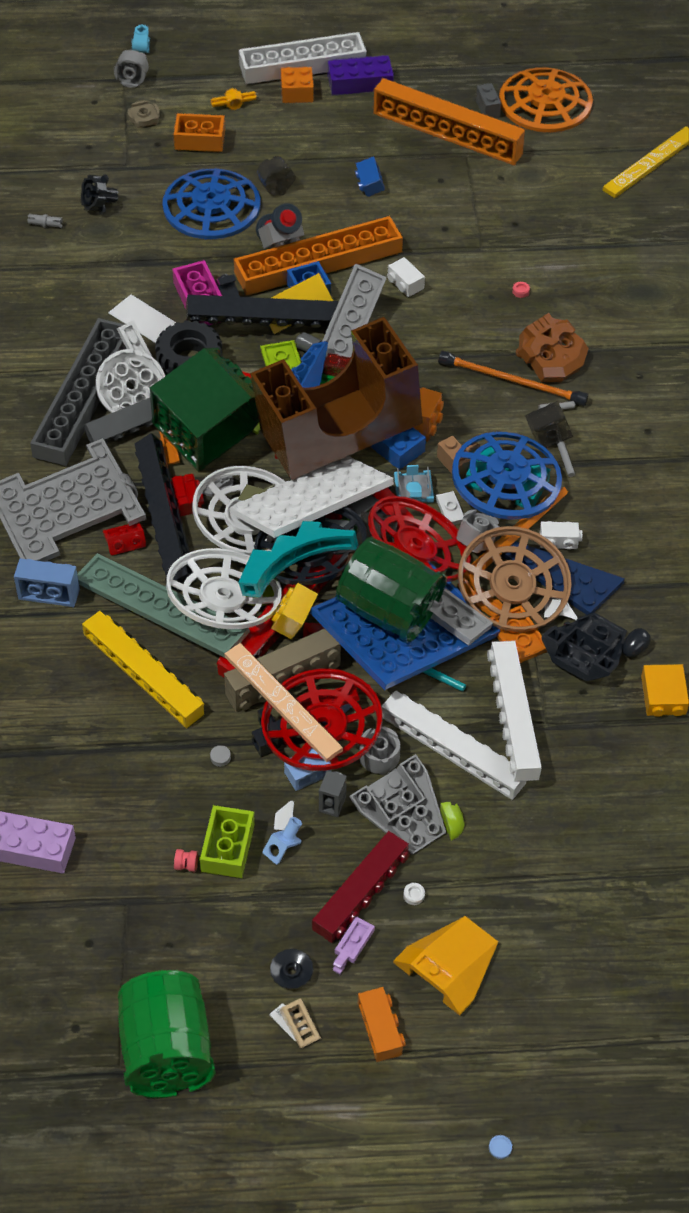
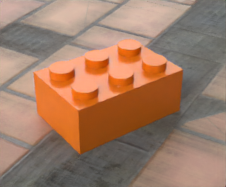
[174,113,225,152]

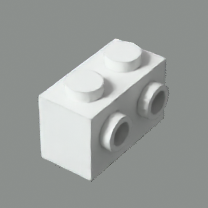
[387,257,425,297]

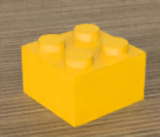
[271,583,318,639]

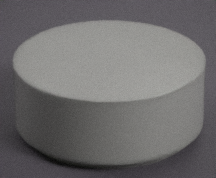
[210,746,231,766]

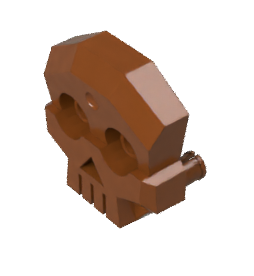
[516,313,588,382]

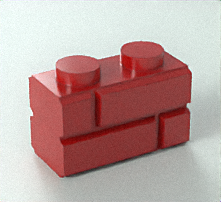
[172,474,204,516]

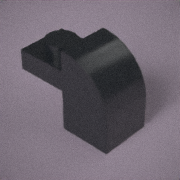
[252,708,283,757]

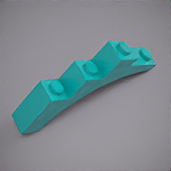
[239,521,358,598]

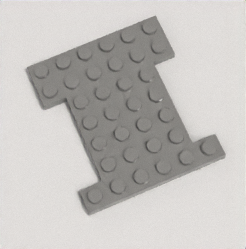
[0,438,146,562]

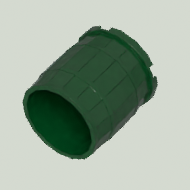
[336,536,447,643]

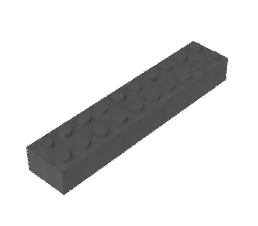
[30,318,127,466]

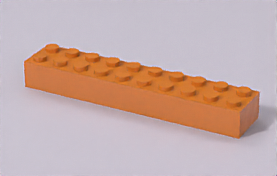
[374,78,525,165]
[234,216,403,296]

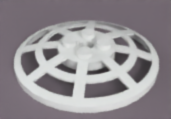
[192,466,293,556]
[166,548,282,629]

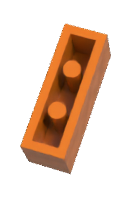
[358,987,405,1062]

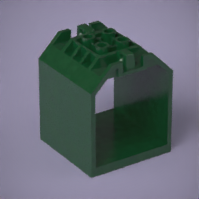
[150,348,259,472]

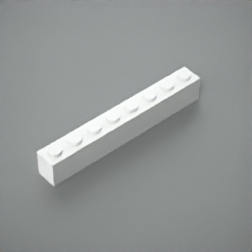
[487,641,541,781]
[381,690,526,800]

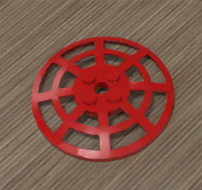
[368,496,471,582]
[261,669,383,771]

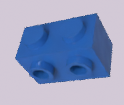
[355,157,385,197]

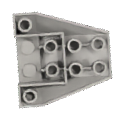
[349,754,446,855]

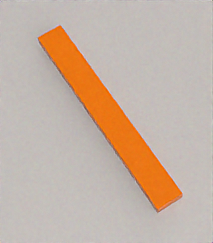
[463,487,568,580]

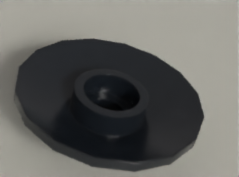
[270,949,313,989]

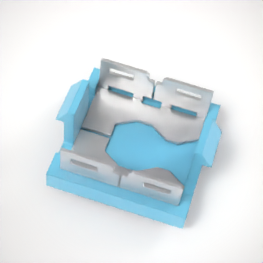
[394,465,434,502]

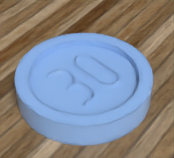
[489,1135,512,1159]

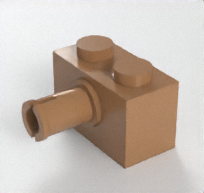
[437,436,480,478]

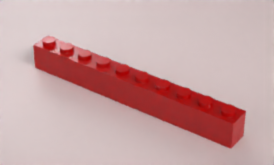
[217,554,349,678]

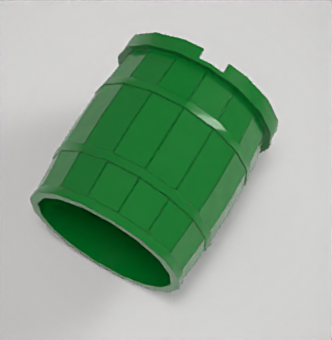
[117,970,216,1098]

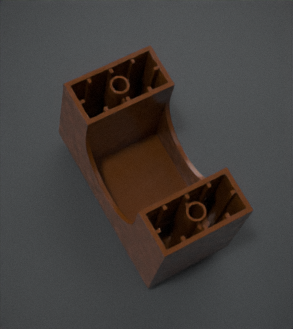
[250,317,423,480]

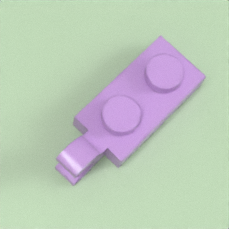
[333,917,375,974]

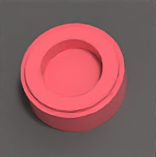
[512,282,530,298]

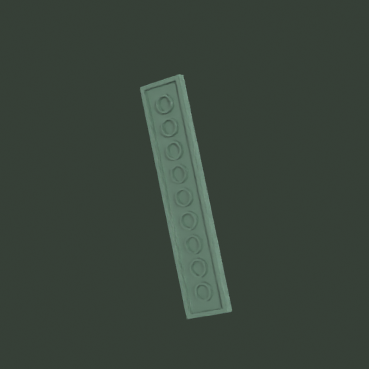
[77,553,250,657]

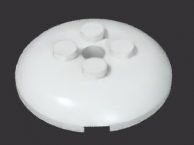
[96,349,165,413]

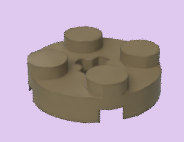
[128,101,160,128]

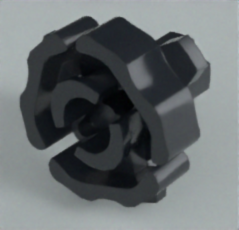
[80,174,118,215]

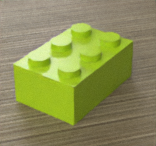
[200,805,255,878]

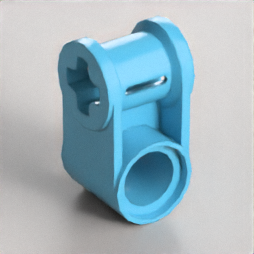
[132,25,150,53]

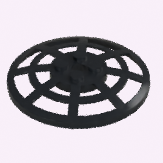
[254,506,367,585]

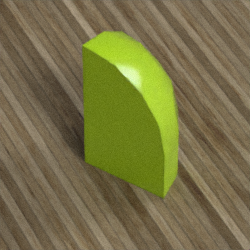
[440,802,464,841]

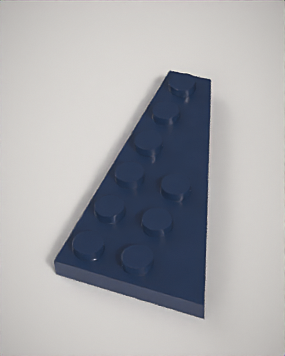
[501,541,625,615]

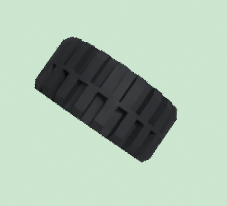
[155,320,223,376]

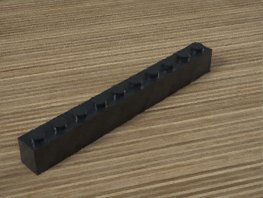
[186,295,339,328]
[134,433,197,592]

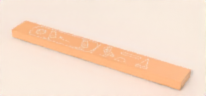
[225,643,343,762]

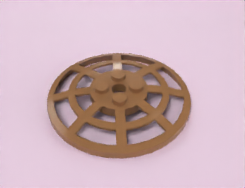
[458,526,571,632]

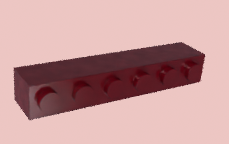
[312,831,409,944]

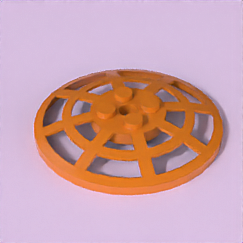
[499,68,593,132]

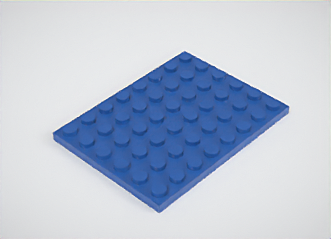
[310,562,500,690]

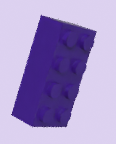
[328,56,393,95]

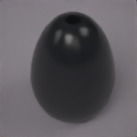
[623,628,651,657]

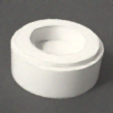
[404,883,425,905]

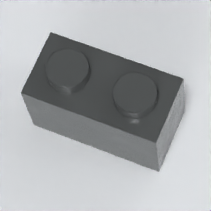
[476,83,501,119]
[319,770,347,817]

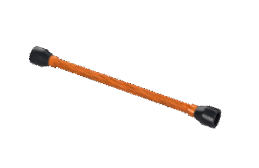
[438,350,589,407]

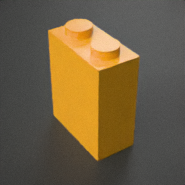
[641,664,689,717]

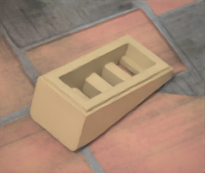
[280,998,320,1049]

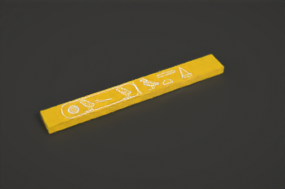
[603,127,689,198]

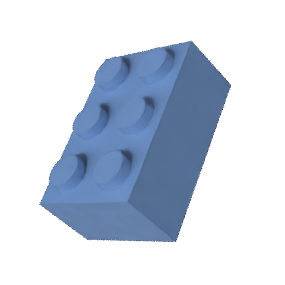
[14,559,80,607]

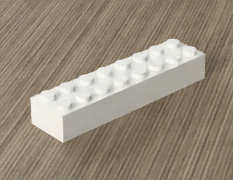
[239,32,366,84]

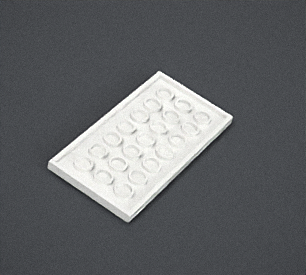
[230,456,394,538]

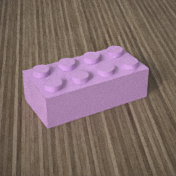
[0,811,76,874]

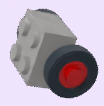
[256,203,304,249]

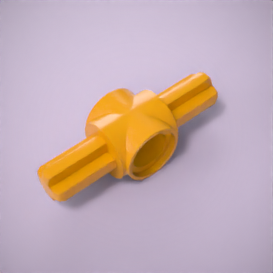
[211,89,257,110]

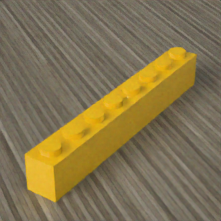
[82,611,204,729]

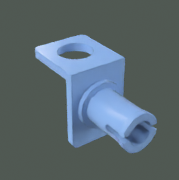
[263,817,302,864]

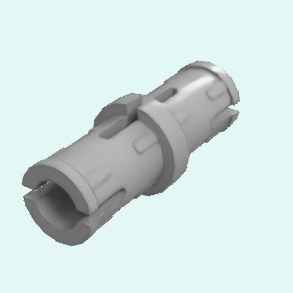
[28,214,63,228]

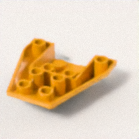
[393,916,498,1016]

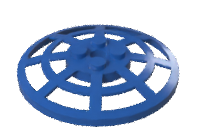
[163,169,260,239]
[452,432,562,519]

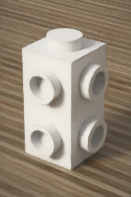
[539,521,582,549]

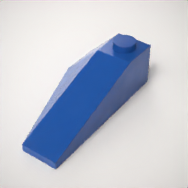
[291,341,328,388]

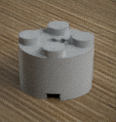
[114,50,149,88]
[456,509,500,553]
[360,726,400,775]

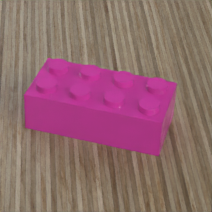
[172,260,222,326]

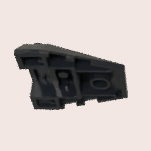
[541,612,627,681]

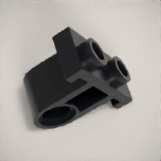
[216,274,240,297]

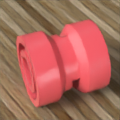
[174,849,198,872]

